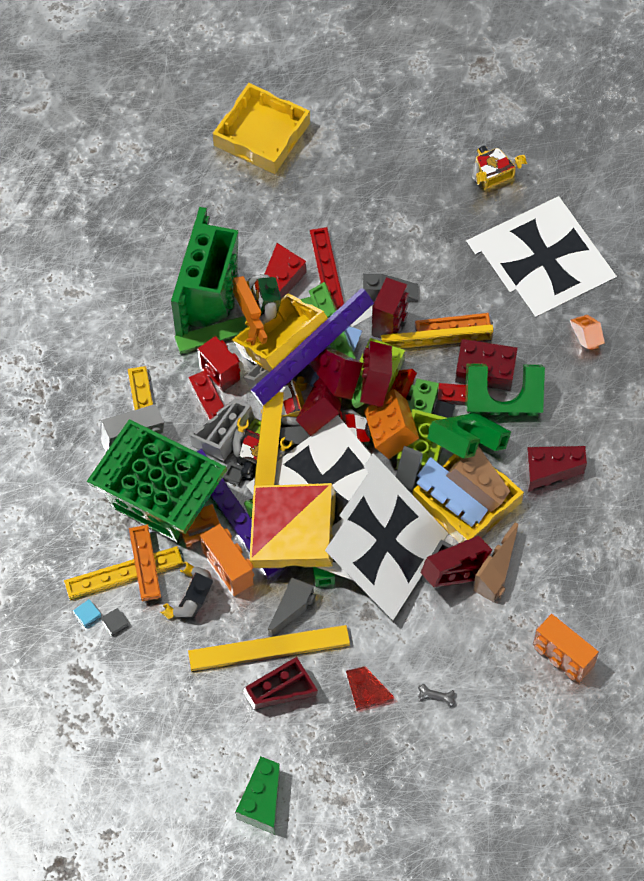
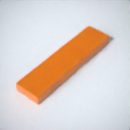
[415,313,491,332]
[129,524,161,601]

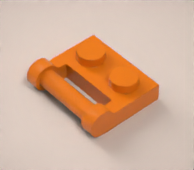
[181,504,220,548]

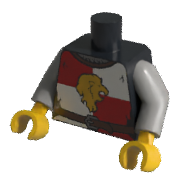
[232,417,293,478]
[160,562,213,619]

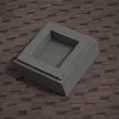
[223,461,244,487]
[101,608,129,635]

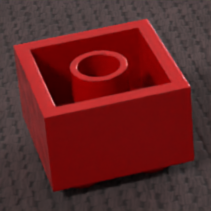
[197,336,241,392]

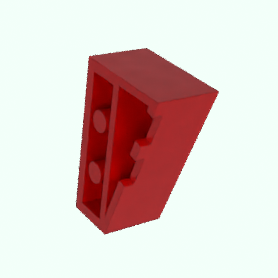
[264,243,307,299]

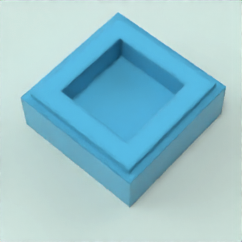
[73,599,101,627]

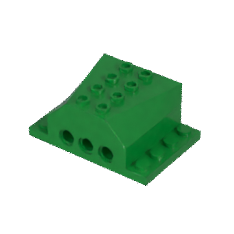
[171,207,239,337]
[86,419,227,542]

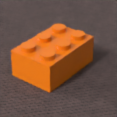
[364,389,419,459]
[200,524,254,597]
[533,613,599,683]

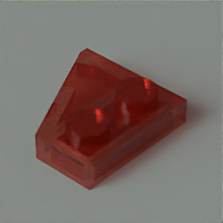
[346,666,394,711]

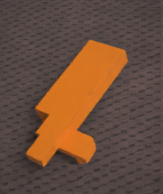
[233,276,268,345]

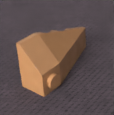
[473,522,519,603]

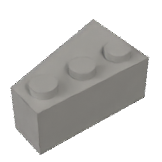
[188,398,255,461]
[101,404,164,452]

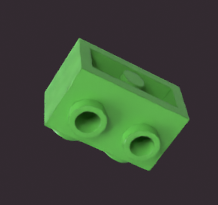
[408,378,439,414]

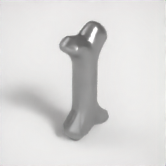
[418,684,455,707]

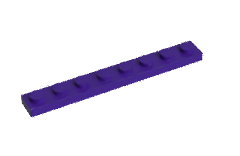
[251,288,374,405]
[197,449,285,579]

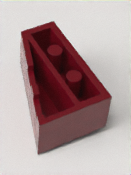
[526,446,587,492]
[243,656,318,709]

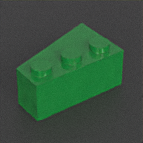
[235,756,280,835]

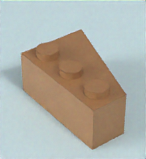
[446,446,510,512]

